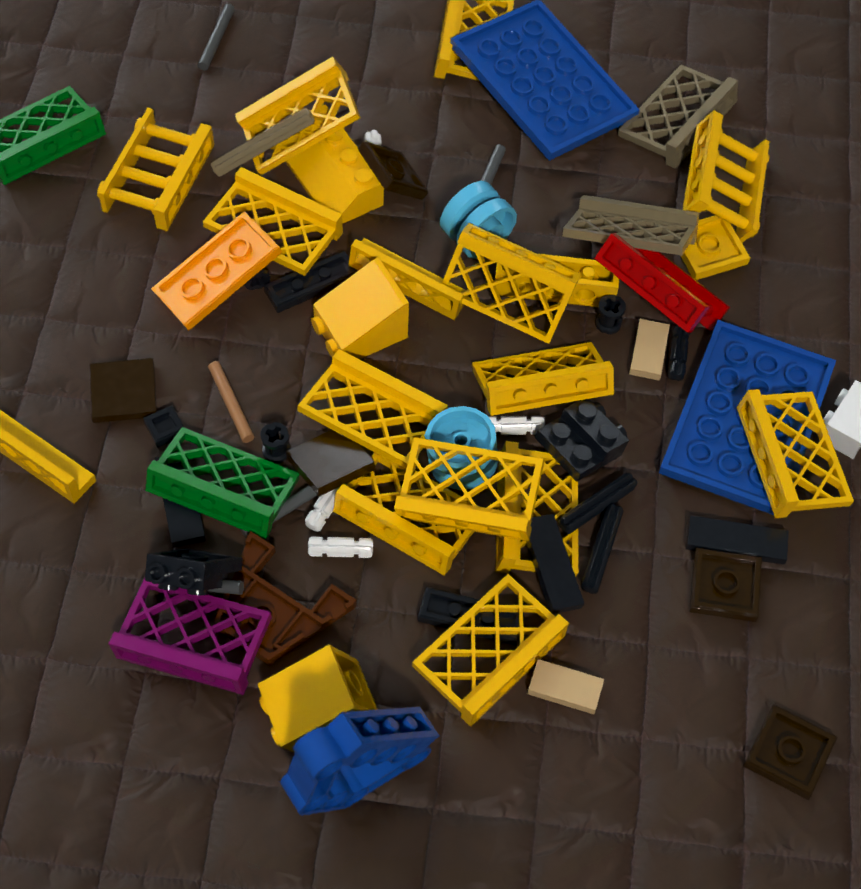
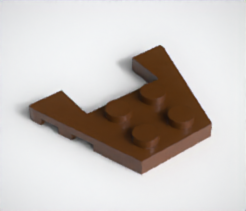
[213,531,357,665]

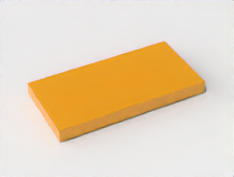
[151,211,282,331]

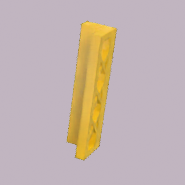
[348,238,469,321]
[0,410,96,504]

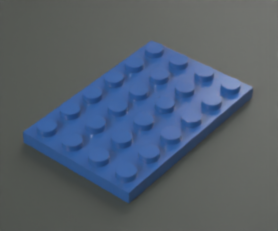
[450,0,640,161]
[659,320,836,515]

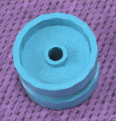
[440,181,517,259]
[425,406,498,490]

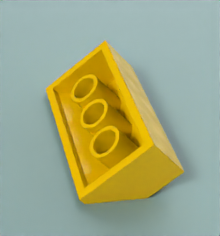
[285,104,384,224]

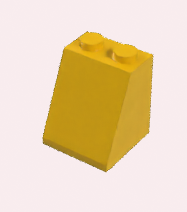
[311,257,409,359]
[257,645,378,753]

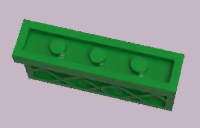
[0,86,106,185]
[145,427,300,539]

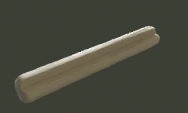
[211,108,315,177]

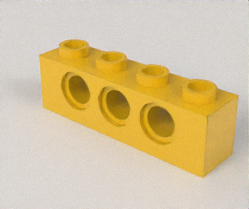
[495,253,619,307]

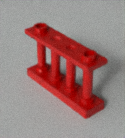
[594,233,730,333]

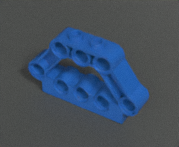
[280,707,440,815]

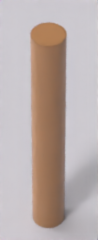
[208,361,254,443]

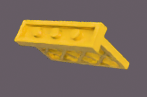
[434,0,514,81]
[235,56,360,175]
[203,167,343,276]
[442,223,581,344]
[472,342,614,416]
[297,349,448,469]
[736,389,854,518]
[394,437,544,541]
[495,441,579,577]
[333,452,480,576]
[412,574,569,727]

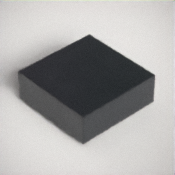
[143,405,184,448]

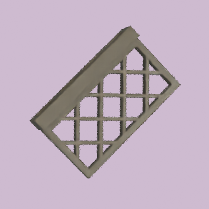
[618,65,738,169]
[562,195,700,256]

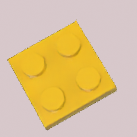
[680,215,750,280]

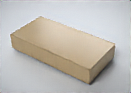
[629,319,670,381]
[528,659,604,714]

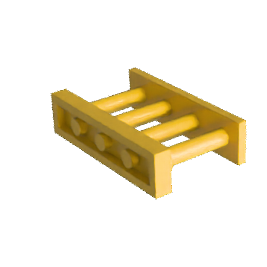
[97,107,214,231]
[683,110,770,243]

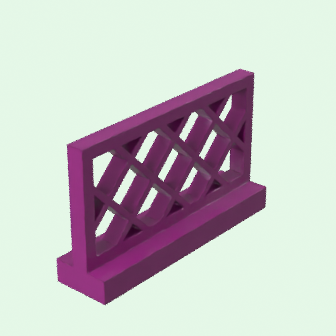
[108,577,272,695]

